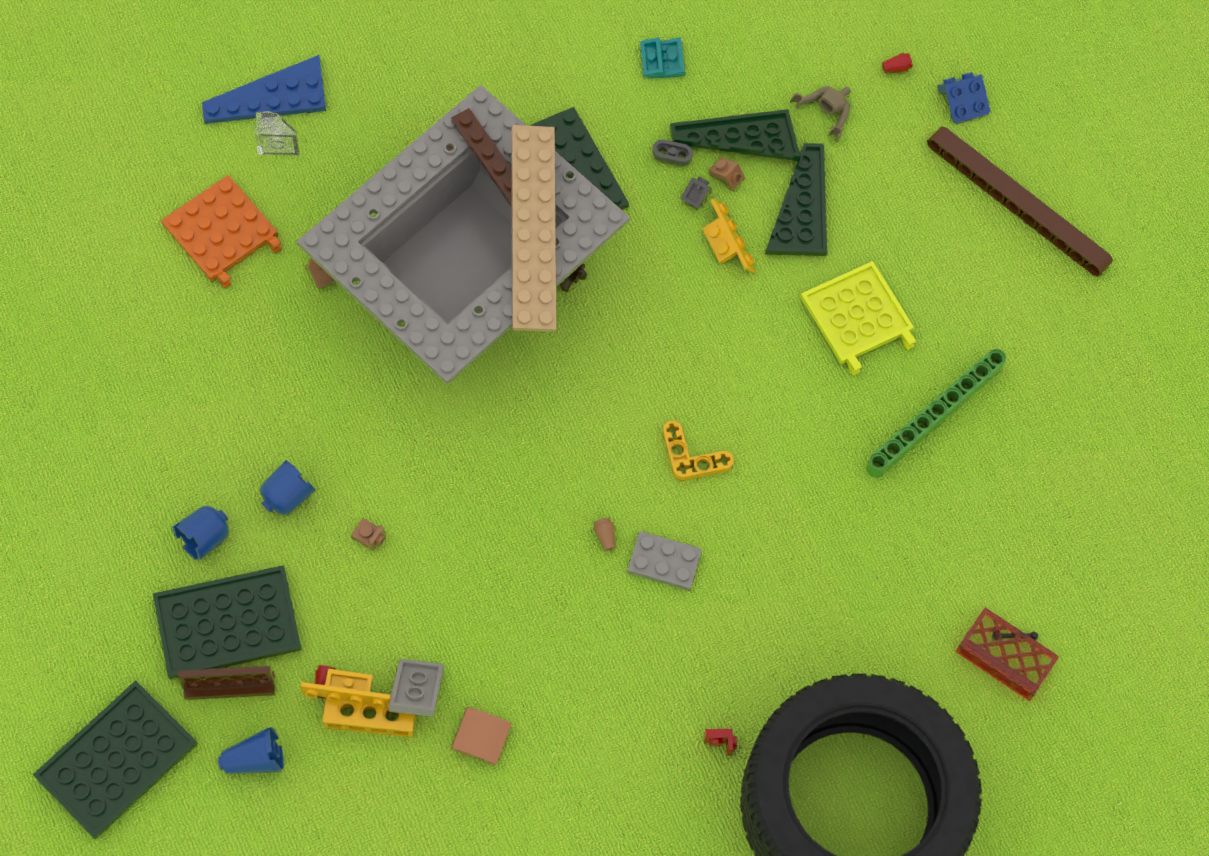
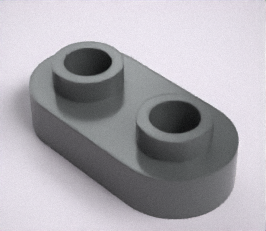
[652,140,693,166]

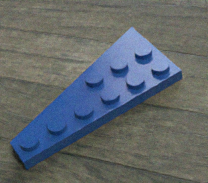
[202,55,326,124]

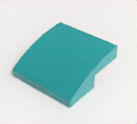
[640,37,686,78]

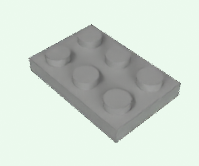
[627,531,702,591]
[389,659,444,717]

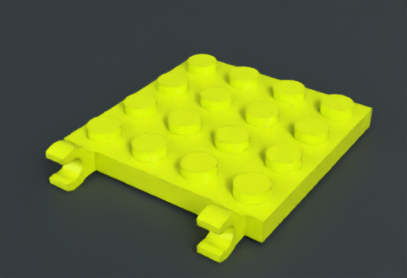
[800,261,916,376]

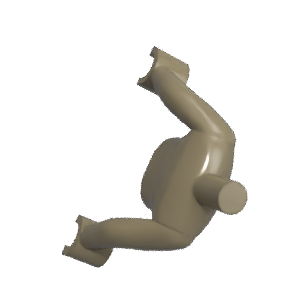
[789,86,851,142]

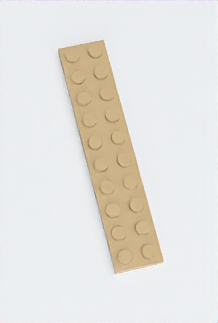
[511,125,556,332]

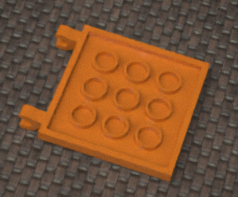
[161,175,282,288]

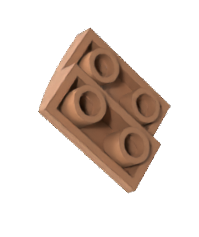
[451,707,512,765]

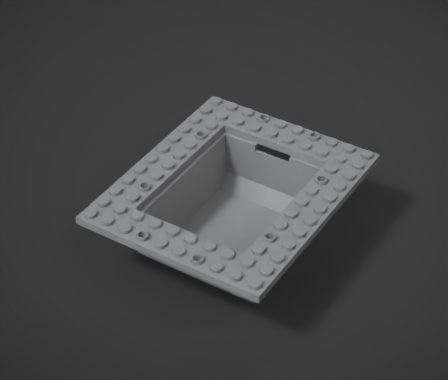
[297,85,630,385]

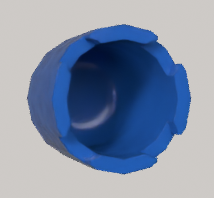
[260,460,316,515]
[172,506,229,560]

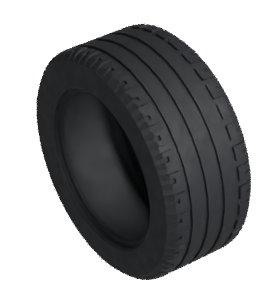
[740,673,982,856]

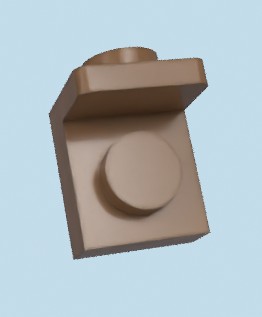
[351,518,386,551]

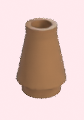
[593,518,616,551]

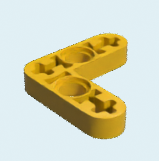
[663,421,734,481]

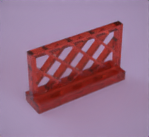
[955,607,1059,701]

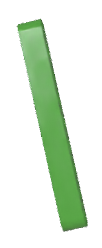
[866,349,1006,478]

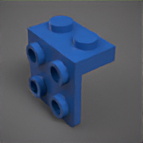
[937,72,990,123]

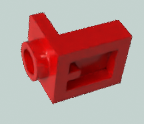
[704,729,737,756]

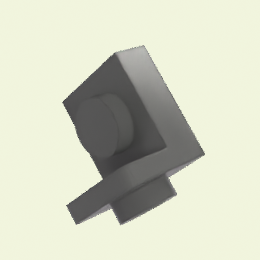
[681,177,712,209]

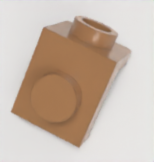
[709,157,744,191]
[305,258,335,289]

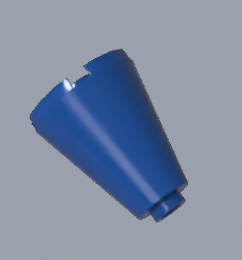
[218,727,284,774]

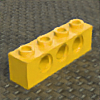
[322,697,416,737]

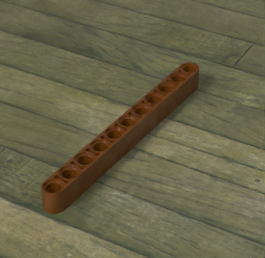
[927,126,1113,277]

